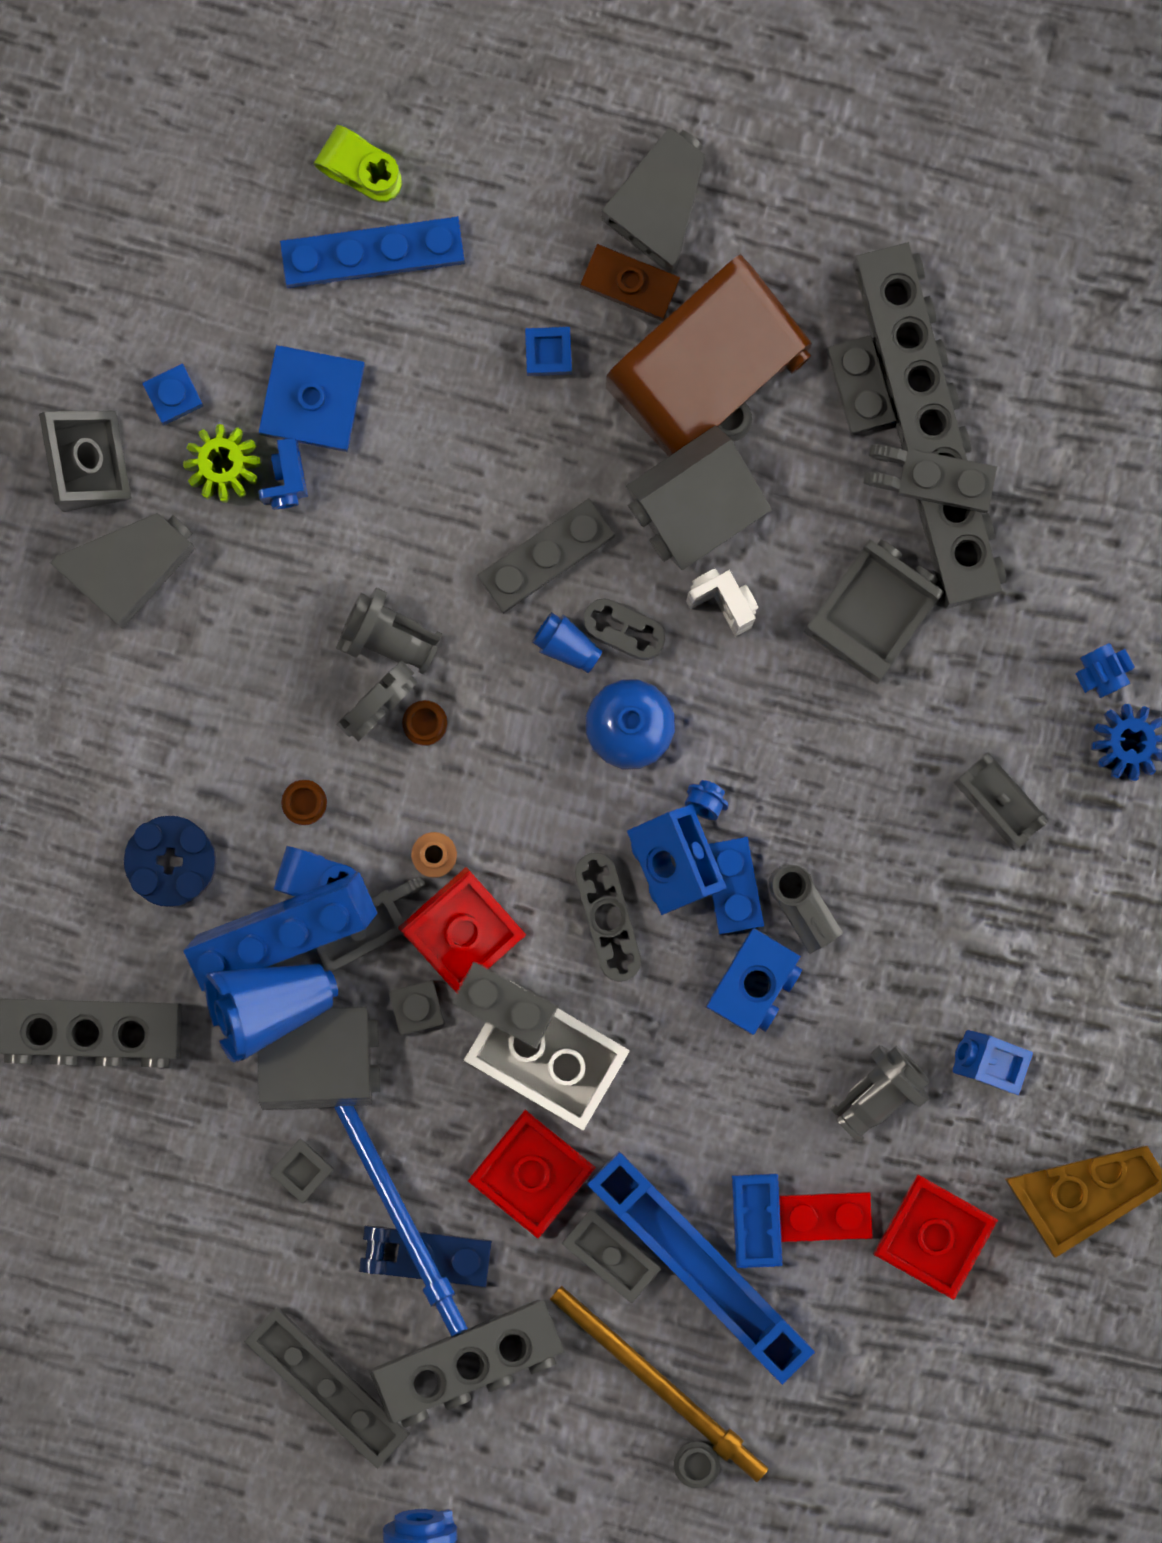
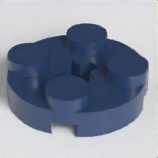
[124,816,216,907]

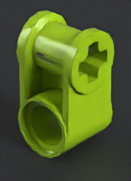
[313,125,402,202]

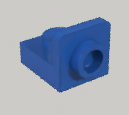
[258,437,308,510]
[952,1030,1034,1095]

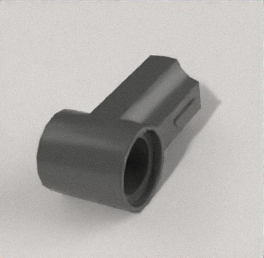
[768,864,843,954]

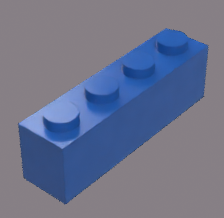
[183,872,378,991]

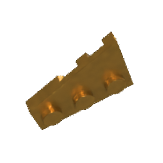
[1005,1145,1162,1258]

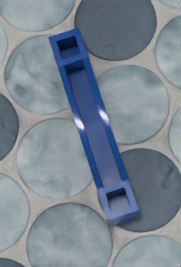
[587,1151,815,1385]

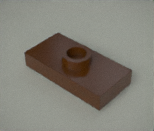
[580,244,680,321]

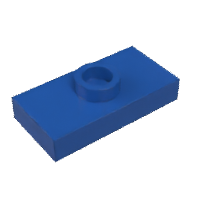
[732,1173,782,1268]

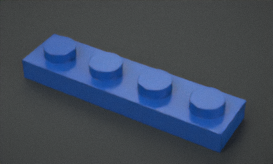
[280,217,465,288]

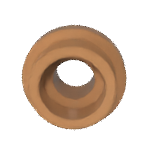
[411,832,457,878]

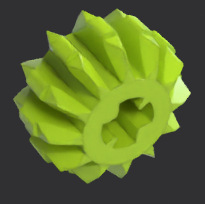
[183,424,261,503]

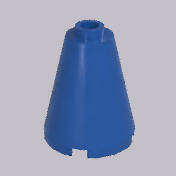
[204,964,338,1063]

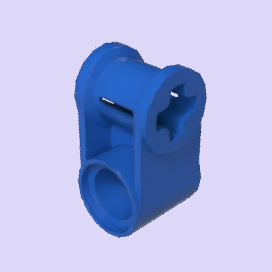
[273,846,365,896]

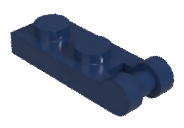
[359,1225,492,1287]

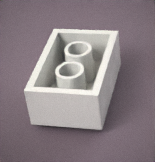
[464,980,630,1130]

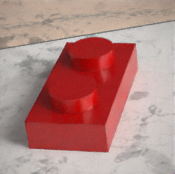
[779,1192,872,1242]

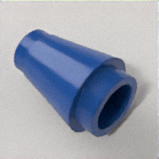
[532,612,602,673]

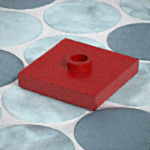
[398,867,526,993]
[467,1109,596,1239]
[873,1174,998,1300]

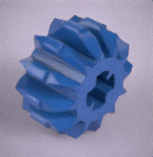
[1091,704,1162,782]

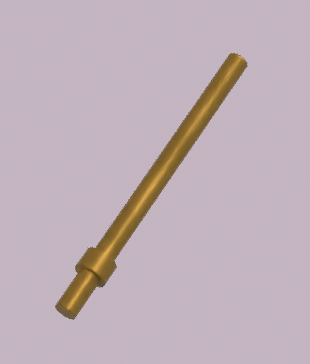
[550,1285,769,1482]

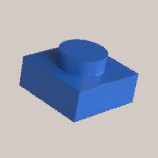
[525,327,572,376]
[142,363,204,426]

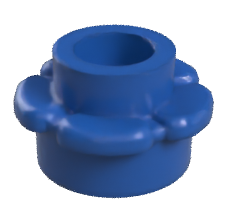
[685,780,729,820]

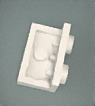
[686,569,758,637]

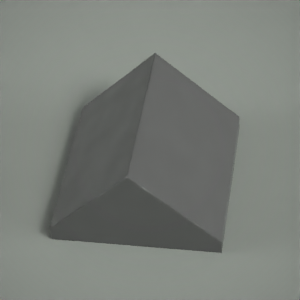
[39,411,131,512]

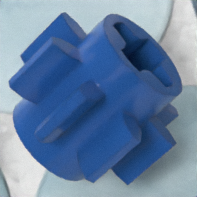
[1075,643,1135,698]

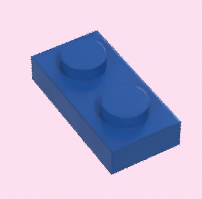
[709,837,764,935]

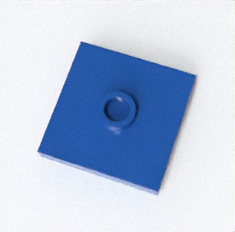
[258,345,365,452]

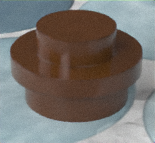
[402,700,448,746]
[281,780,327,825]

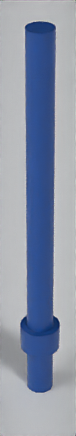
[334,1106,468,1337]

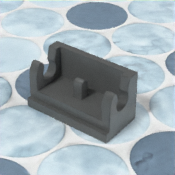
[953,752,1048,850]

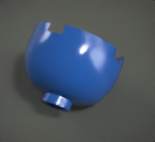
[586,679,675,769]

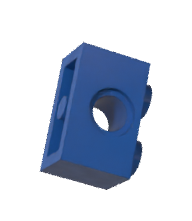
[627,804,727,915]
[705,928,803,1035]

